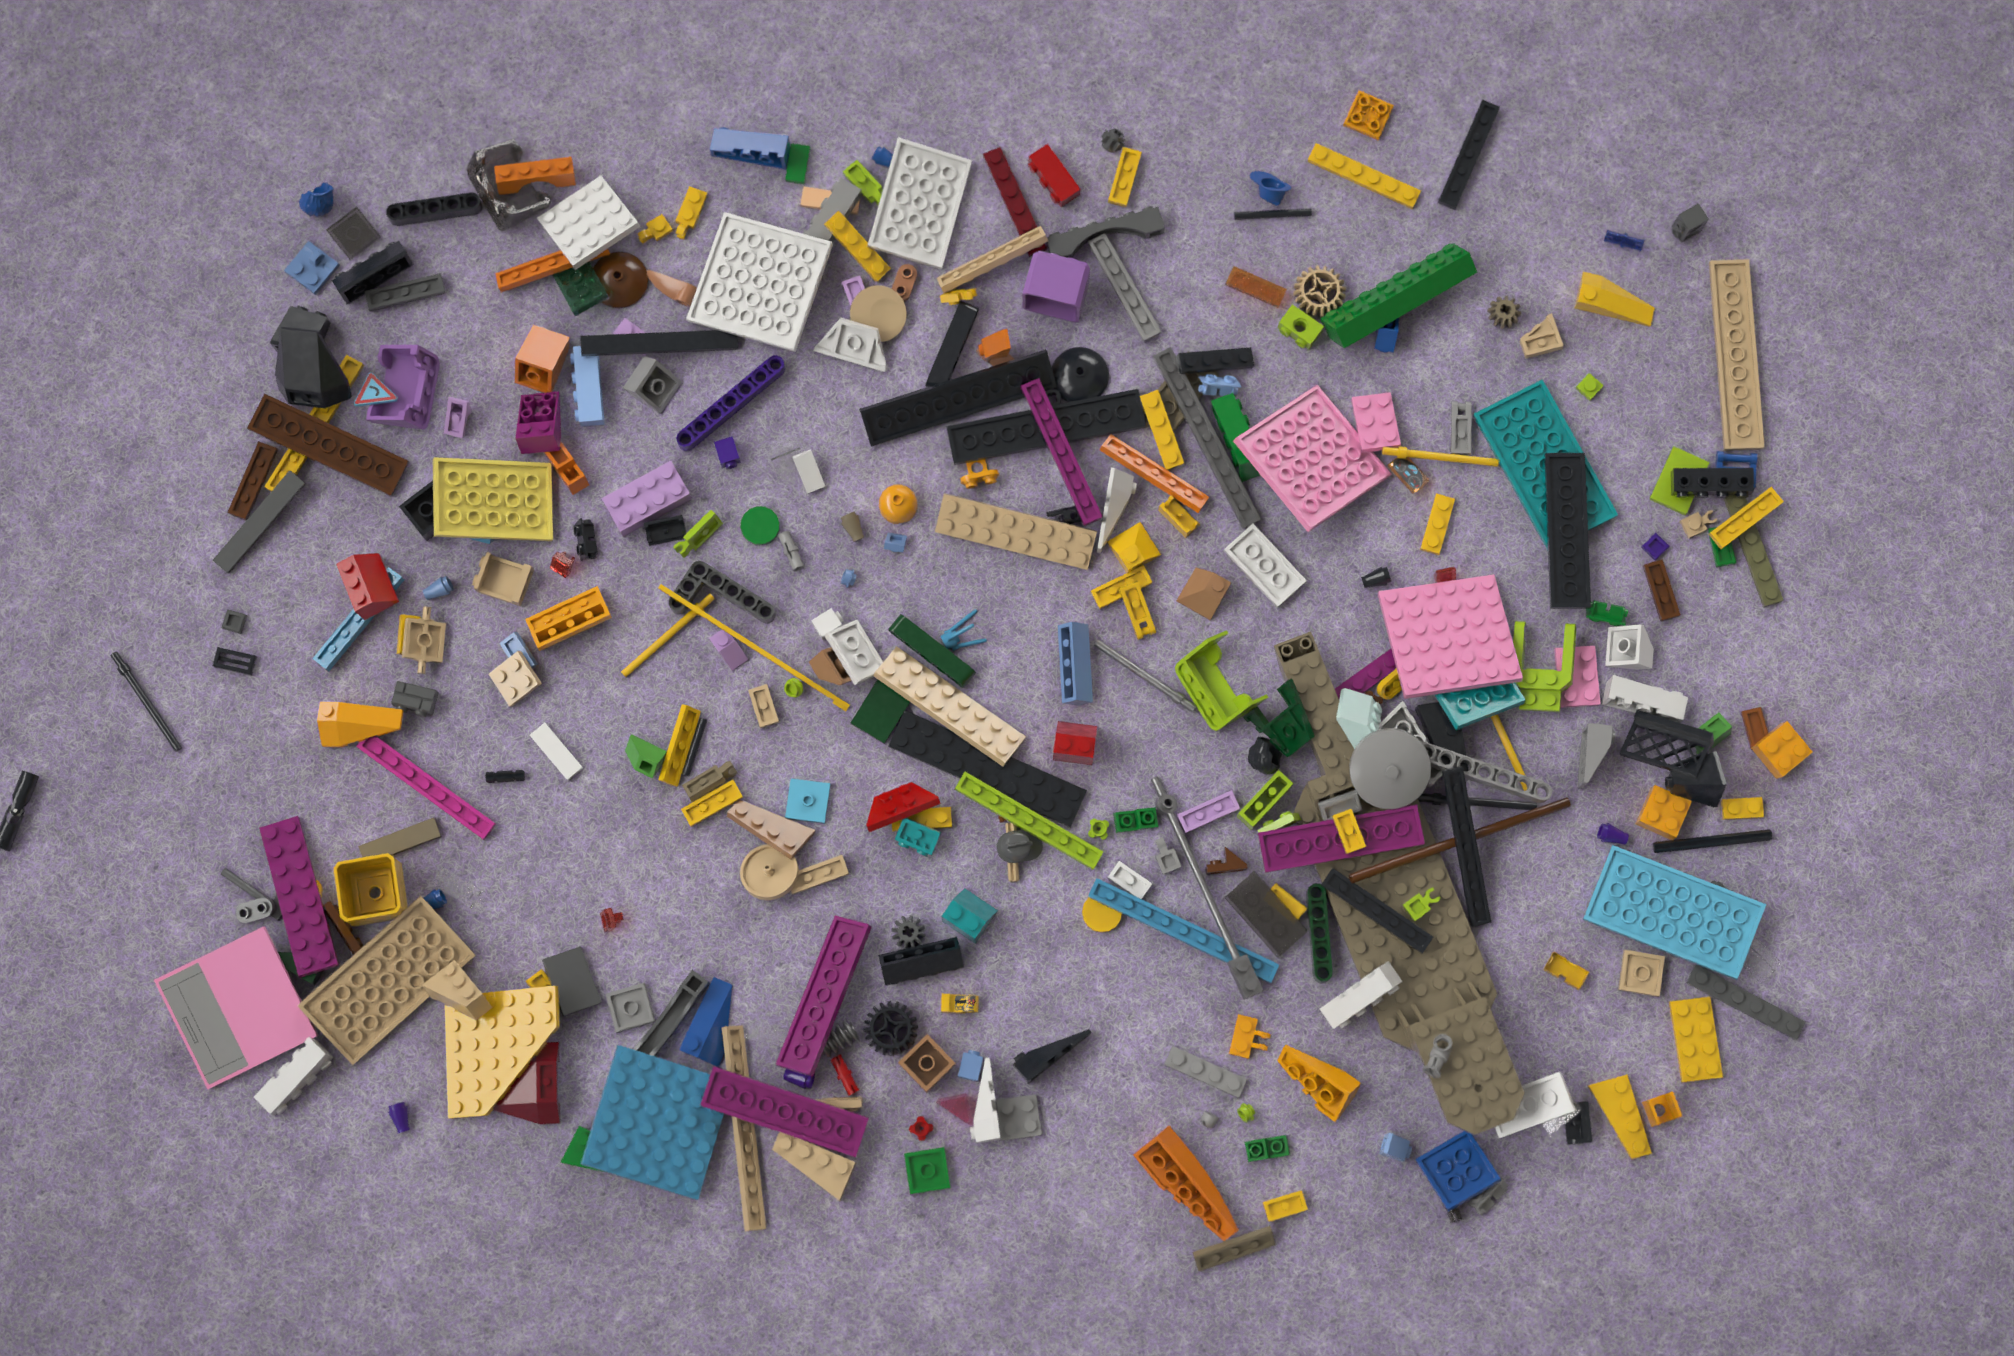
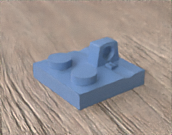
[284,241,340,295]

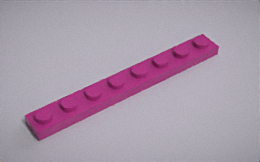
[356,736,496,840]

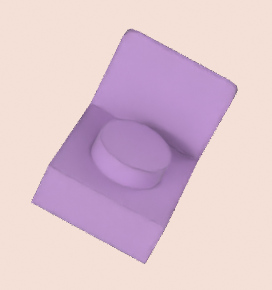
[444,397,471,438]
[709,629,748,671]

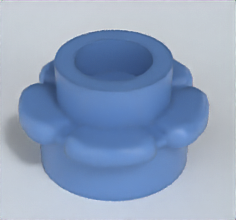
[841,569,857,588]

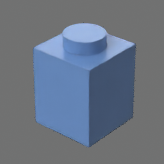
[958,1050,983,1082]

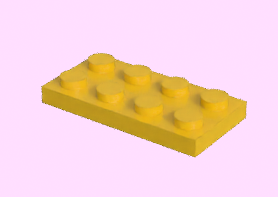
[1669,997,1723,1083]

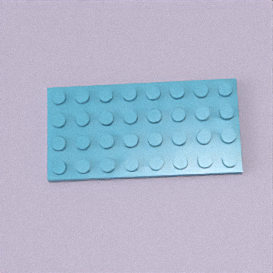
[1583,845,1766,980]

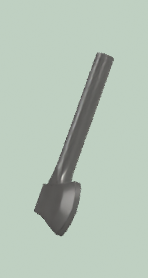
[221,868,282,921]

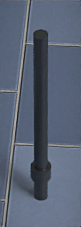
[110,651,182,752]
[1418,793,1537,810]

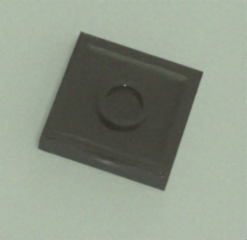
[326,206,381,260]

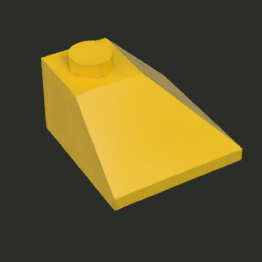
[1107,522,1161,573]

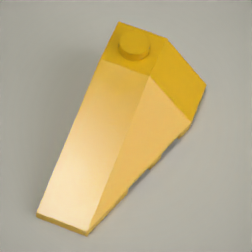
[1574,271,1655,327]

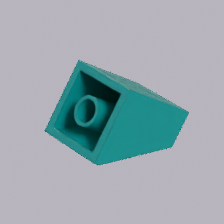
[941,888,998,944]

